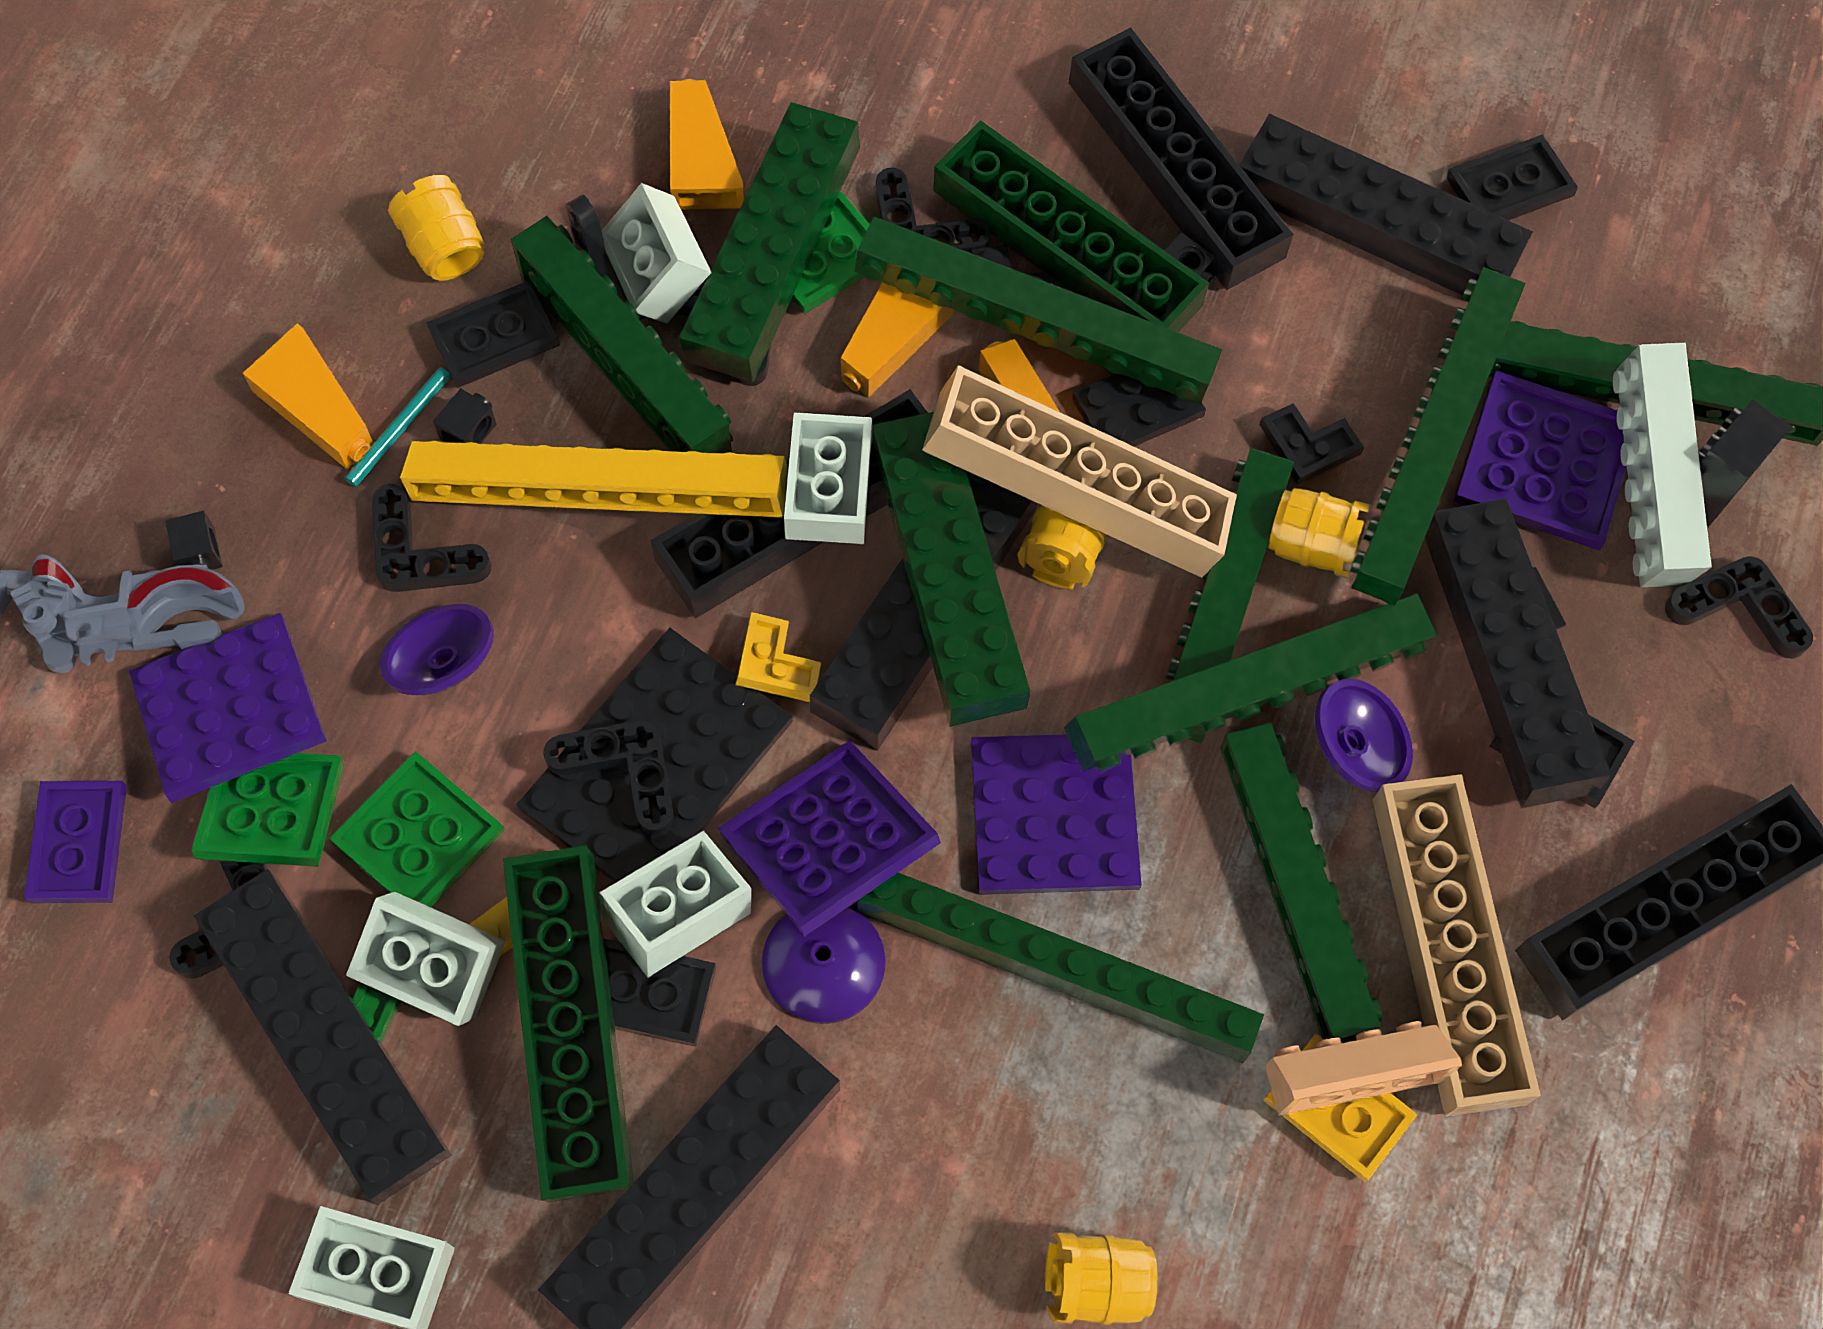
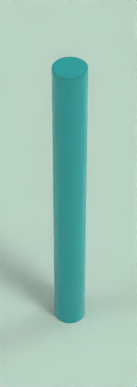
[344,367,451,487]

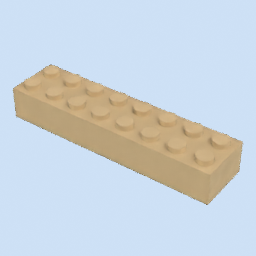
[922,365,1237,577]
[1372,774,1541,1117]

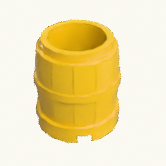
[388,175,484,281]
[1268,488,1371,579]
[1017,505,1107,589]
[1045,1232,1158,1325]

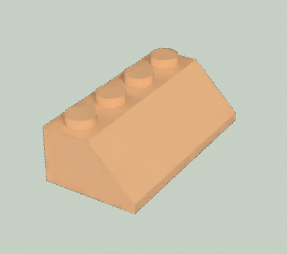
[1265,1021,1462,1116]

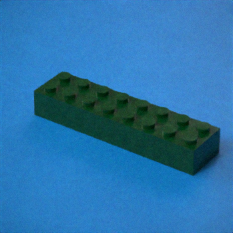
[679,102,860,382]
[933,120,1209,332]
[511,216,733,454]
[872,412,1031,727]
[503,845,634,1203]

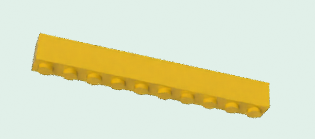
[400,441,788,517]

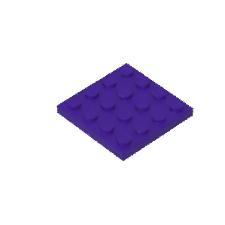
[1454,371,1626,551]
[129,612,327,803]
[971,734,1142,895]
[718,740,941,937]

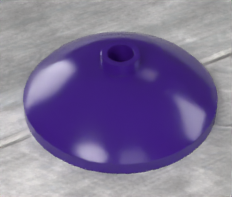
[380,604,494,695]
[1315,679,1413,792]
[762,907,885,1024]

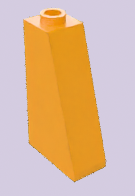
[670,79,744,210]
[841,282,956,398]
[243,323,374,469]
[979,339,1060,412]

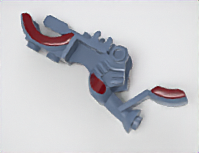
[0,554,245,673]

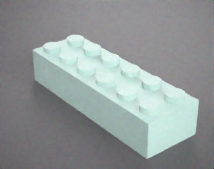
[1613,343,1712,587]

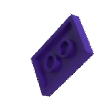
[24,781,127,903]

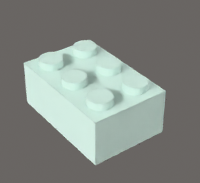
[602,183,711,323]
[784,413,872,544]
[600,831,751,977]
[346,892,506,1026]
[288,1206,455,1329]

